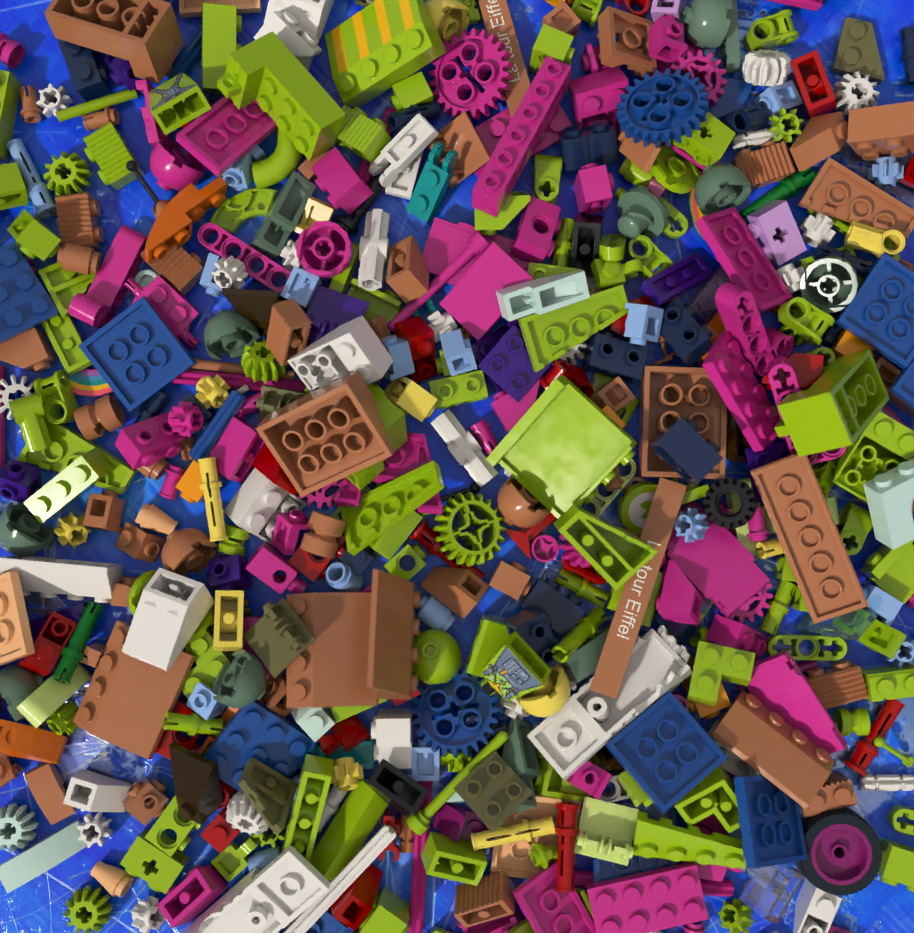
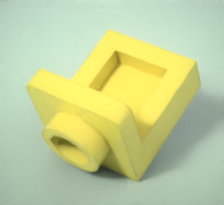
[294,196,336,234]

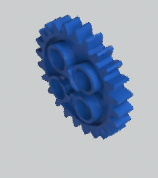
[616,68,709,148]
[411,668,501,758]

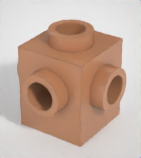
[122,776,169,826]

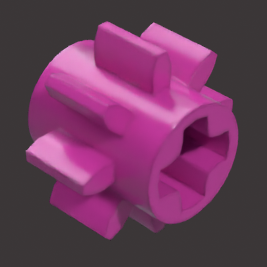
[168,401,204,437]

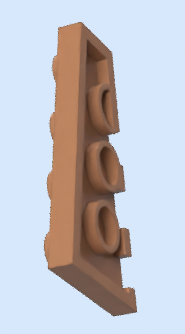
[797,157,914,239]

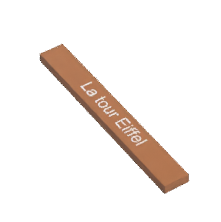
[477,0,545,141]
[589,477,687,699]

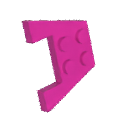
[334,432,443,514]

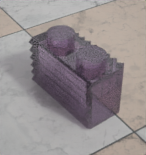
[688,266,732,325]

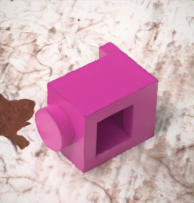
[649,15,688,64]
[566,760,612,800]

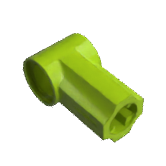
[9,393,53,452]

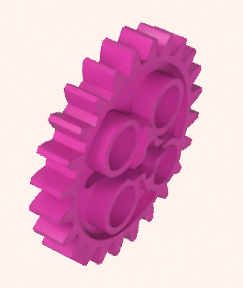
[428,28,514,120]

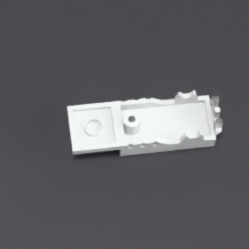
[527,625,692,781]
[181,845,331,933]

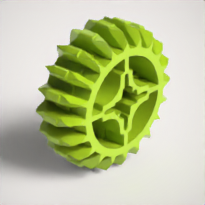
[433,492,507,567]

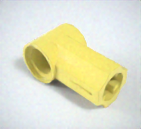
[844,221,906,259]

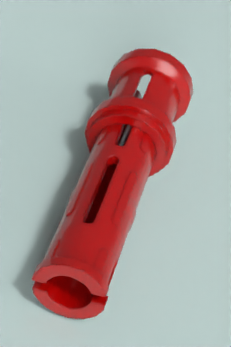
[410,520,485,580]
[843,699,905,777]
[555,802,580,892]

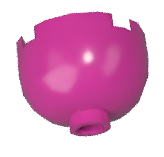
[149,138,206,191]
[296,221,353,278]

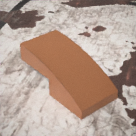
[589,375,635,413]
[24,762,77,825]

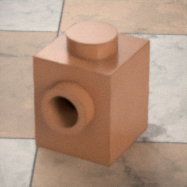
[488,560,532,601]

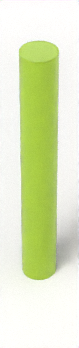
[55,88,138,122]

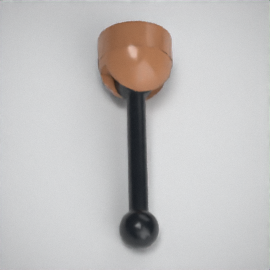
[126,160,169,219]

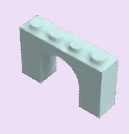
[863,458,914,550]

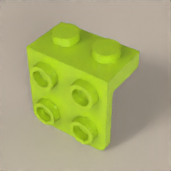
[860,539,914,604]

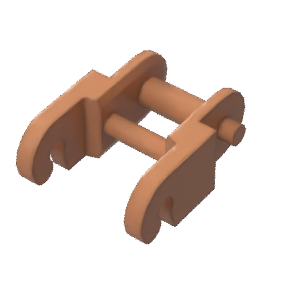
[646,336,679,366]

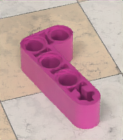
[68,225,148,329]
[715,283,795,376]
[768,356,846,465]

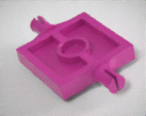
[124,275,201,350]

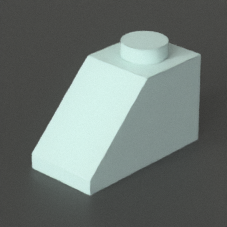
[282,694,336,742]

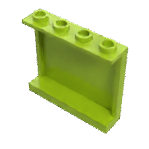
[486,375,637,519]

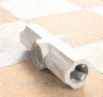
[358,208,390,291]
[431,409,498,487]

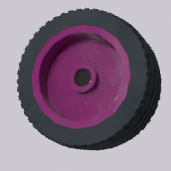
[795,807,882,896]

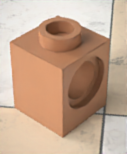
[541,1,581,39]

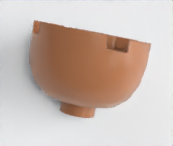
[497,475,551,528]
[161,528,218,578]

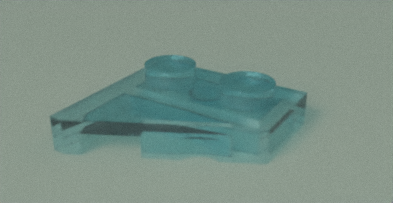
[797,609,875,640]

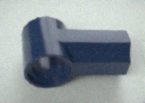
[718,103,771,138]

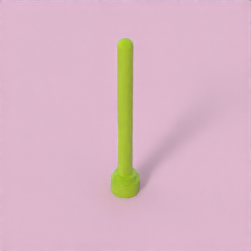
[406,730,508,836]

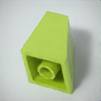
[466,613,509,678]

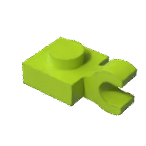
[590,259,644,289]
[211,835,260,883]

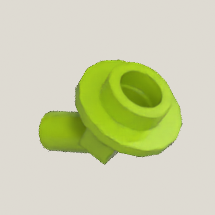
[529,842,558,869]

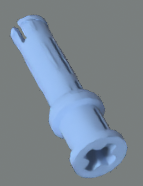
[6,138,57,220]

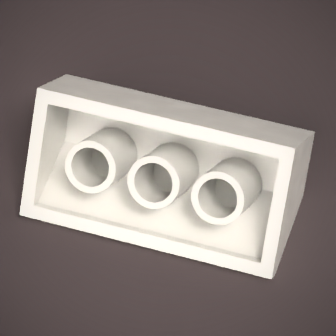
[0,555,124,603]

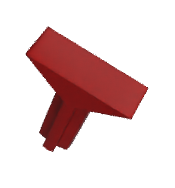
[505,507,557,560]

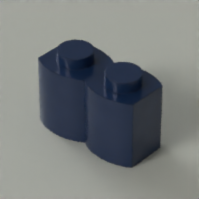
[559,119,619,171]

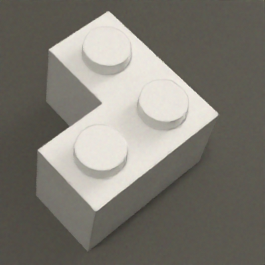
[371,708,413,769]

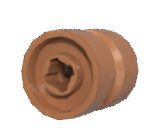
[73,394,126,441]
[300,510,347,559]

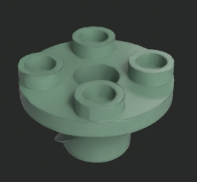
[617,185,670,239]

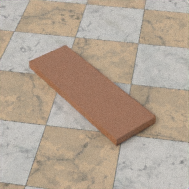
[750,452,869,624]

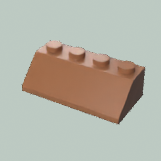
[711,689,835,809]

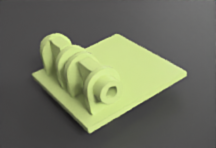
[575,796,639,866]

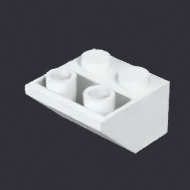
[224,468,307,546]

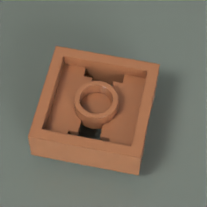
[597,6,657,78]

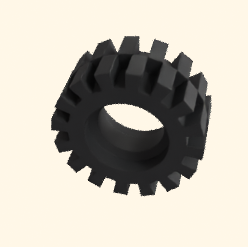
[703,478,757,529]

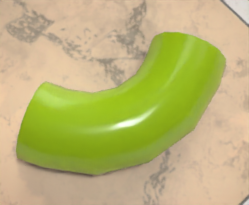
[252,128,303,189]

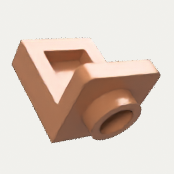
[115,522,165,563]

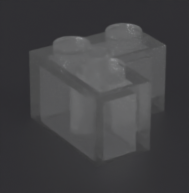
[739,863,805,923]

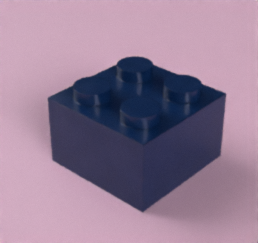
[648,417,723,484]

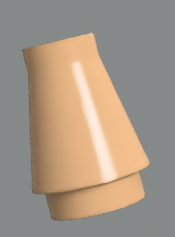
[135,503,178,535]
[90,860,134,898]

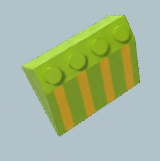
[325,0,446,108]

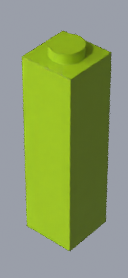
[309,778,388,881]

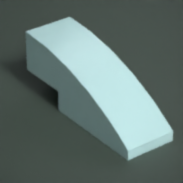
[496,270,590,322]
[0,819,87,893]

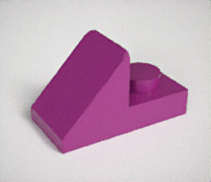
[432,802,489,843]

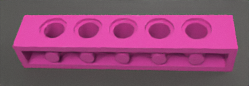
[472,56,572,218]

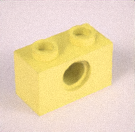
[384,376,438,422]
[213,590,244,651]

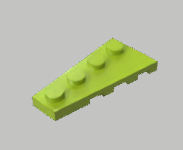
[518,284,629,372]
[17,417,138,494]
[340,460,444,556]
[632,811,746,869]

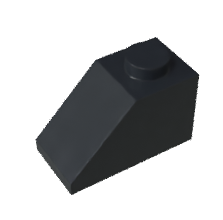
[570,213,604,277]
[367,759,429,817]

